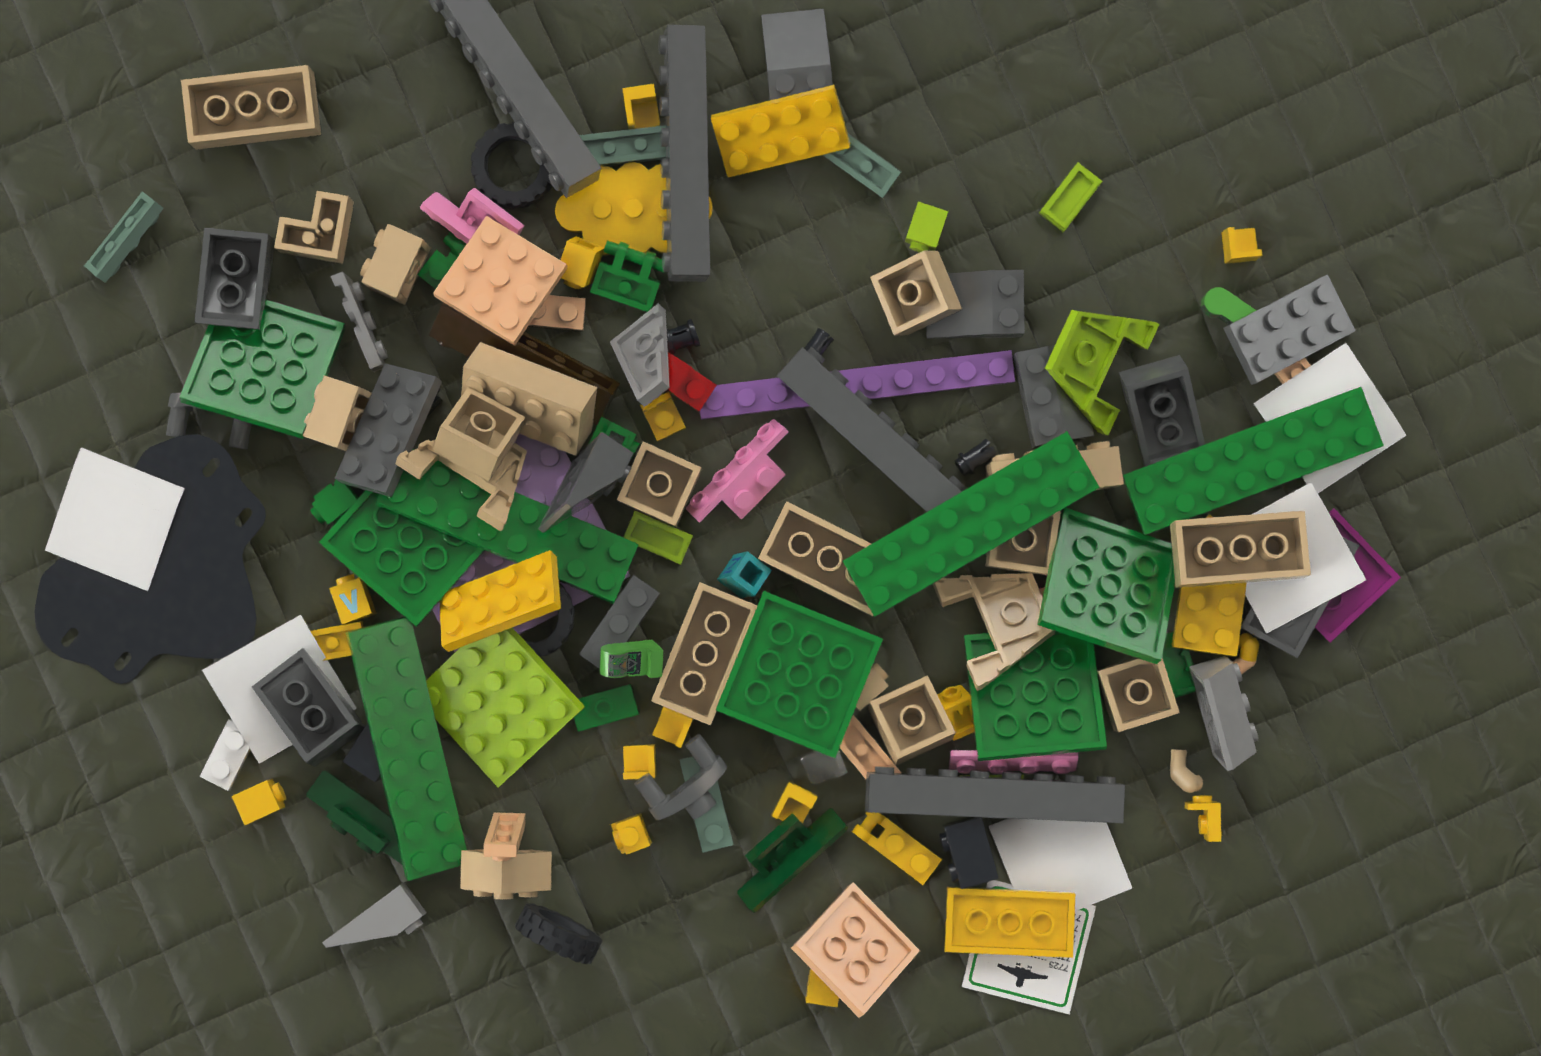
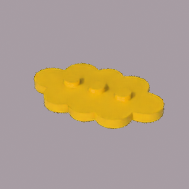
[555,162,713,256]

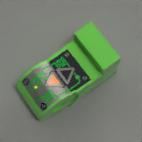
[1201,287,1256,325]
[599,640,664,678]

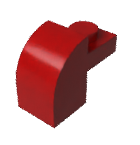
[666,352,717,411]

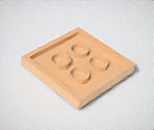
[433,216,567,346]
[791,882,920,1018]

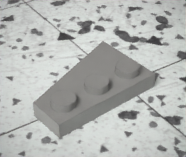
[331,272,388,372]
[610,303,670,407]

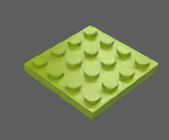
[426,627,585,788]

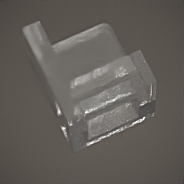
[800,750,848,785]

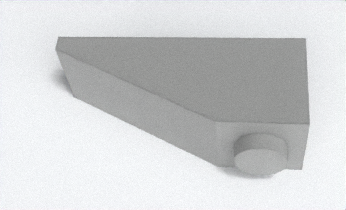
[322,882,427,948]

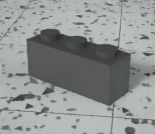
[579,575,661,669]

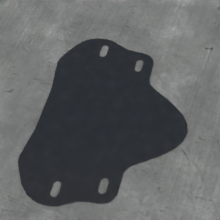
[34,434,266,684]

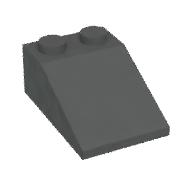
[761,9,833,100]
[195,228,275,330]
[926,270,1025,339]
[1119,355,1205,467]
[538,432,633,533]
[252,648,365,767]

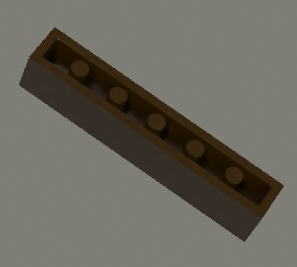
[429,303,620,425]

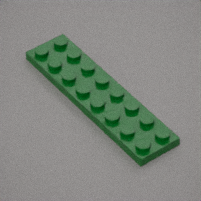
[1123,387,1384,535]
[843,431,1100,617]
[376,449,639,604]
[346,617,467,881]

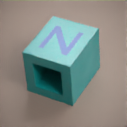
[717,551,772,598]

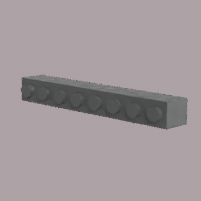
[429,0,602,198]
[658,25,710,282]
[776,347,966,512]
[865,766,1125,823]

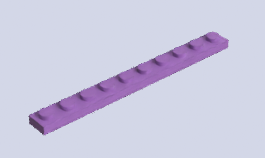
[700,350,1015,420]

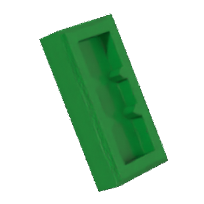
[1162,631,1196,698]
[574,684,639,732]

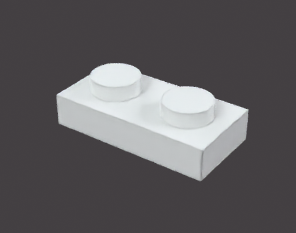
[200,719,250,791]

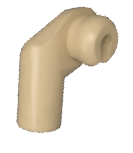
[1170,749,1203,793]

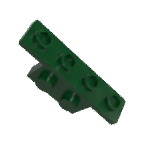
[306,770,403,865]
[737,808,848,913]

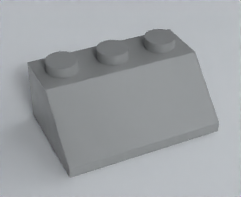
[1189,656,1258,771]

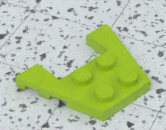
[1045,310,1160,435]

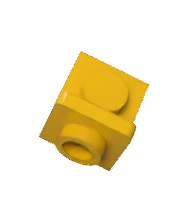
[640,392,686,442]
[937,685,974,741]
[1185,795,1221,842]

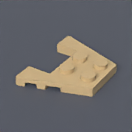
[395,439,527,531]
[933,573,1056,691]

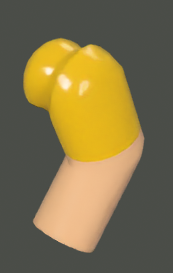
[1233,633,1260,674]

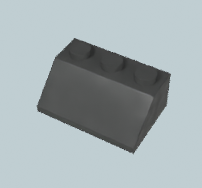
[1013,345,1094,448]

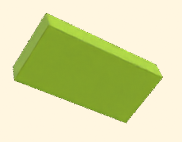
[1039,162,1103,232]
[623,511,693,565]

